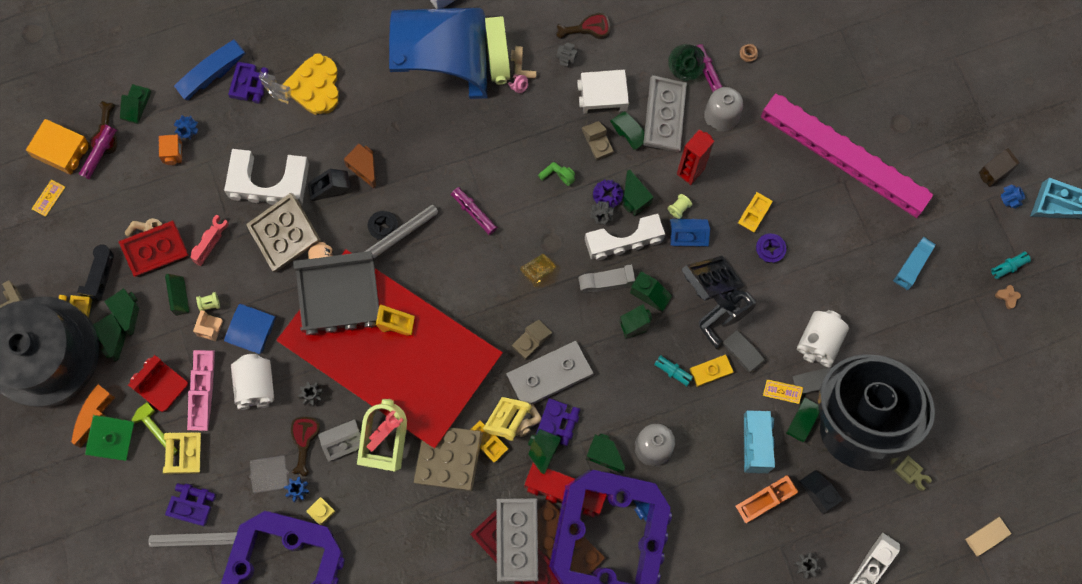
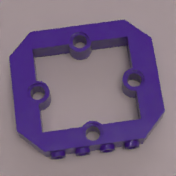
[549,470,672,584]
[221,511,345,584]

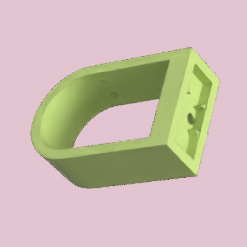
[485,16,510,85]
[357,399,407,471]

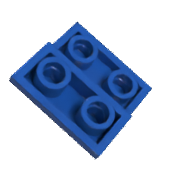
[224,303,276,354]

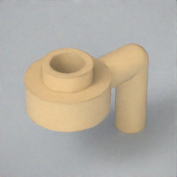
[511,46,536,79]
[125,219,162,237]
[515,404,542,437]

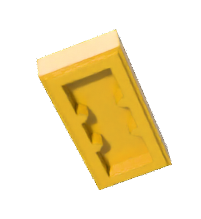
[690,355,733,387]

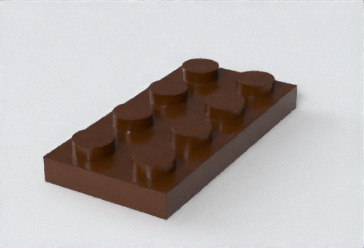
[537,501,605,575]

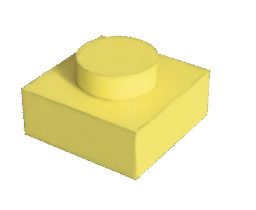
[306,497,335,526]

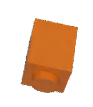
[159,135,182,165]

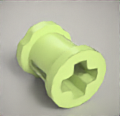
[668,194,692,219]
[196,292,220,311]

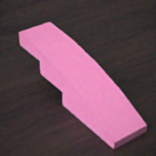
[187,350,215,431]

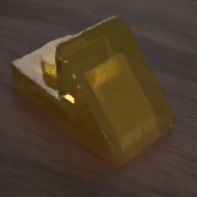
[520,254,556,287]

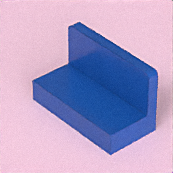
[670,219,710,246]

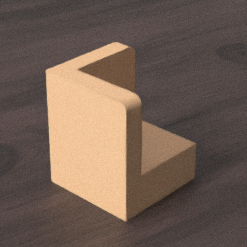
[193,310,223,341]

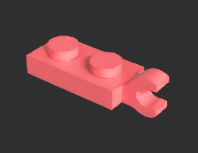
[190,215,229,266]
[366,410,403,452]

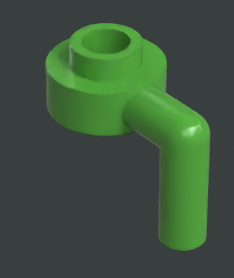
[538,162,575,186]

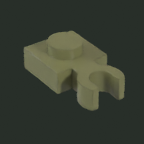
[894,456,932,491]

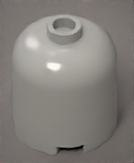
[704,87,743,132]
[635,424,675,466]

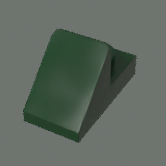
[120,84,151,124]

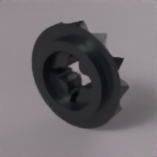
[368,211,398,240]

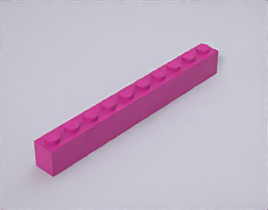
[761,93,933,218]

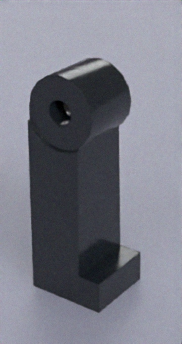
[77,244,114,301]

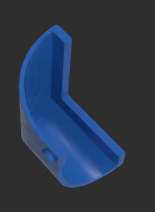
[389,8,488,99]

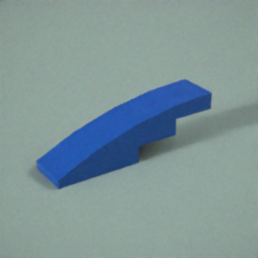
[174,40,246,100]

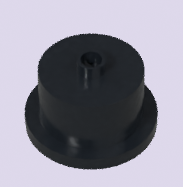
[0,297,99,407]
[818,354,935,471]

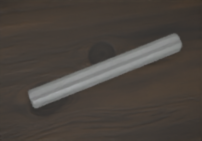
[364,205,438,258]
[149,532,237,547]

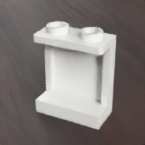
[577,70,629,113]

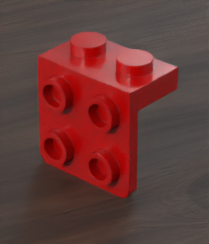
[128,355,188,412]

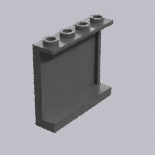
[293,251,379,335]

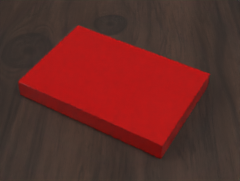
[118,220,189,277]

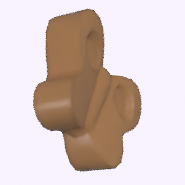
[995,285,1021,310]

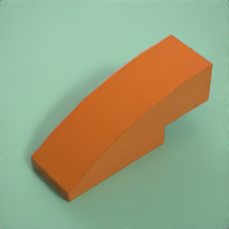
[71,384,115,448]
[736,475,799,523]

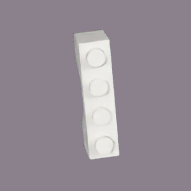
[585,214,665,260]

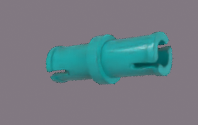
[991,251,1031,279]
[654,355,694,387]

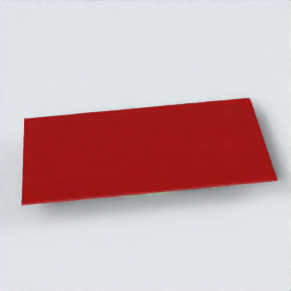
[276,249,503,449]

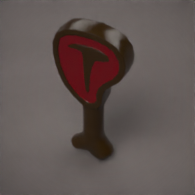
[556,13,610,39]
[89,101,118,155]
[291,417,320,477]

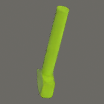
[131,402,178,455]

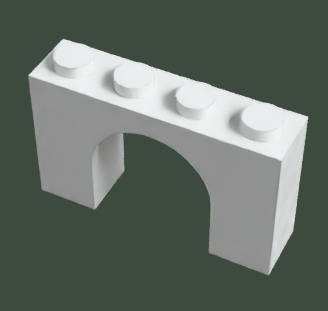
[224,149,309,205]

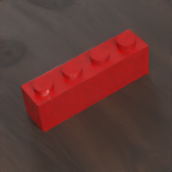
[677,129,714,185]
[524,463,606,518]

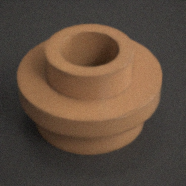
[740,44,758,62]

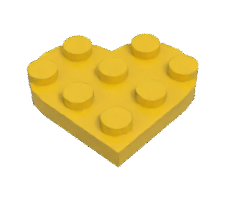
[280,53,339,115]

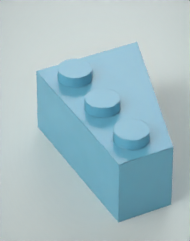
[1030,178,1082,219]
[744,411,775,473]

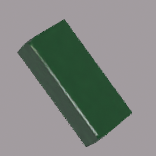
[165,274,189,316]

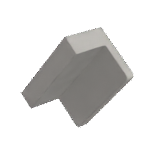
[318,420,361,462]

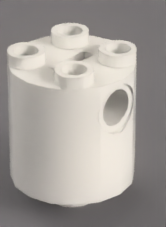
[797,310,849,367]
[231,354,274,410]

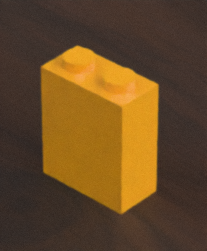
[26,119,89,175]

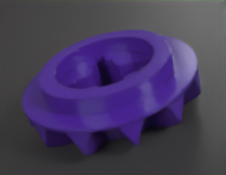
[593,179,623,207]
[756,234,786,263]

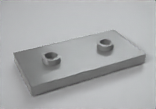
[643,75,687,152]
[506,341,593,405]
[497,498,538,582]

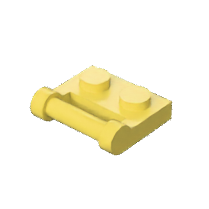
[483,397,532,441]
[163,433,201,474]

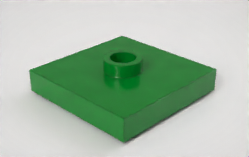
[85,415,134,461]

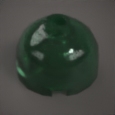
[668,44,705,81]

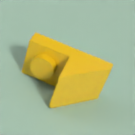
[376,305,415,336]

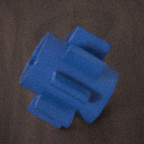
[174,115,198,139]
[1001,184,1025,208]
[284,477,310,503]

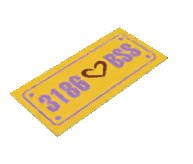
[32,180,65,216]
[763,380,803,404]

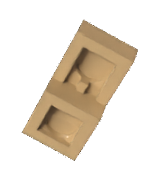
[965,517,1011,556]

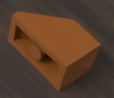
[344,143,376,188]

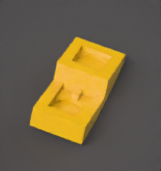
[738,192,773,232]
[470,420,508,462]

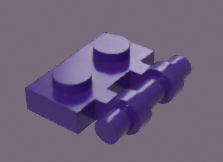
[228,62,269,104]
[536,399,580,446]
[165,483,216,527]

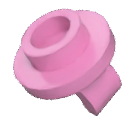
[508,75,528,94]

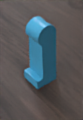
[893,237,936,290]

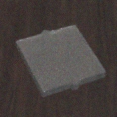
[249,455,289,493]

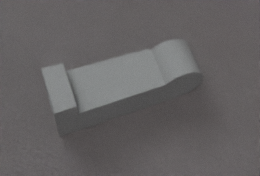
[578,264,635,293]

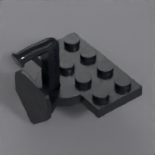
[681,256,757,350]

